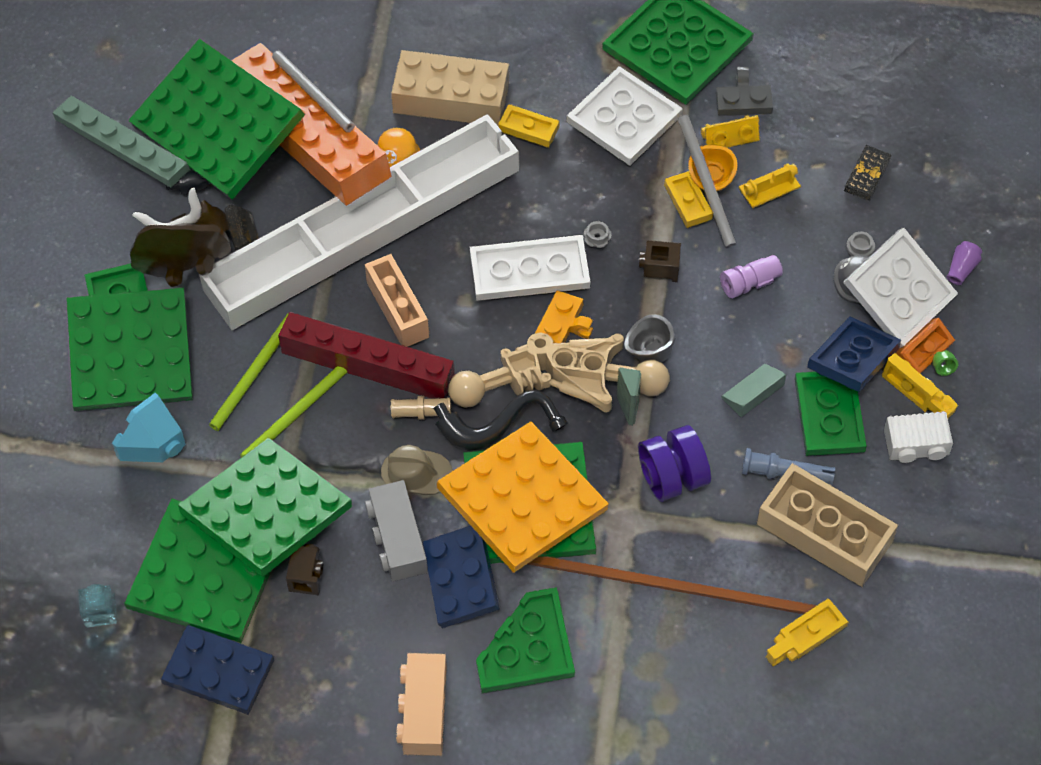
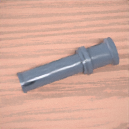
[742,448,835,486]

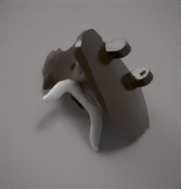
[130,188,232,288]

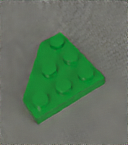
[476,587,575,693]

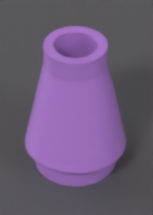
[947,241,982,285]

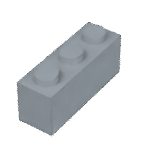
[365,480,428,581]

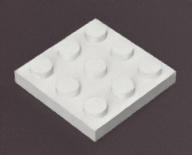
[567,66,683,166]
[843,227,958,348]

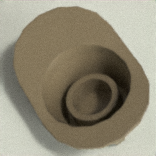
[381,445,453,495]

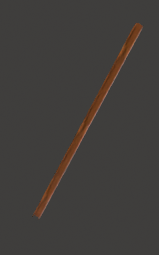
[528,556,817,614]

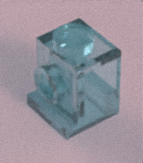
[78,584,117,628]

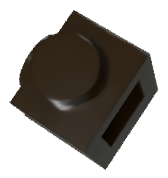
[639,240,681,283]
[286,544,324,596]

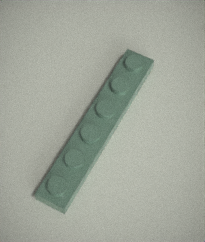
[52,95,190,188]

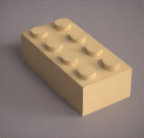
[391,50,509,126]
[757,463,898,587]

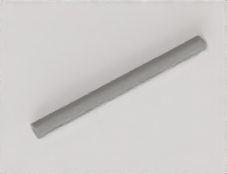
[272,51,355,132]
[678,115,736,248]

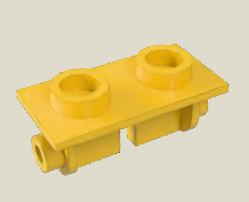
[701,115,760,148]
[739,163,801,208]

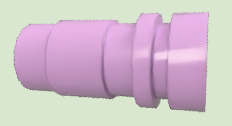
[720,255,783,299]

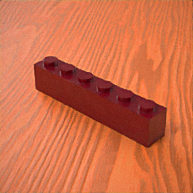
[278,312,455,399]

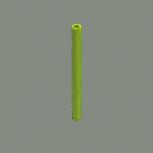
[209,313,289,431]
[240,367,347,458]

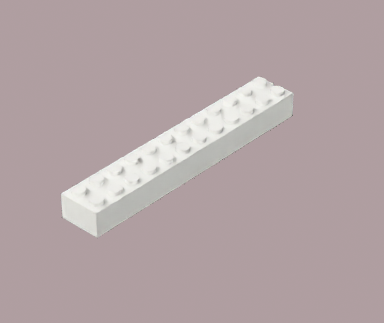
[199,114,519,330]

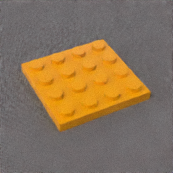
[436,422,609,573]

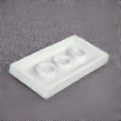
[470,235,590,301]

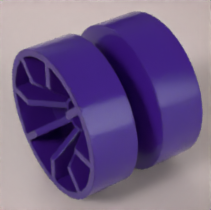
[638,425,711,502]

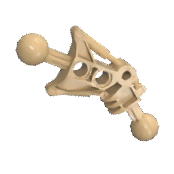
[448,333,670,412]

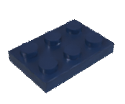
[807,316,901,392]
[423,525,500,628]
[161,625,274,715]

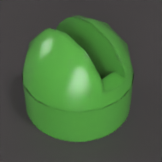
[932,350,958,376]

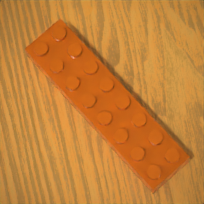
[231,43,392,206]

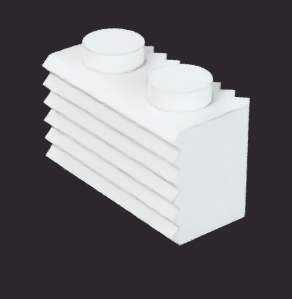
[884,411,953,463]

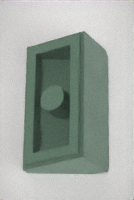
[721,364,786,417]
[617,368,641,426]

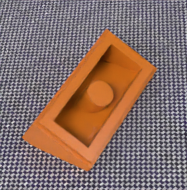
[896,317,955,373]

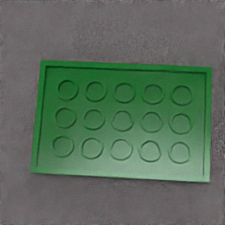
[128,39,306,200]

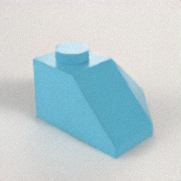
[112,393,186,463]

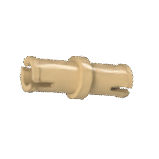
[391,396,451,420]

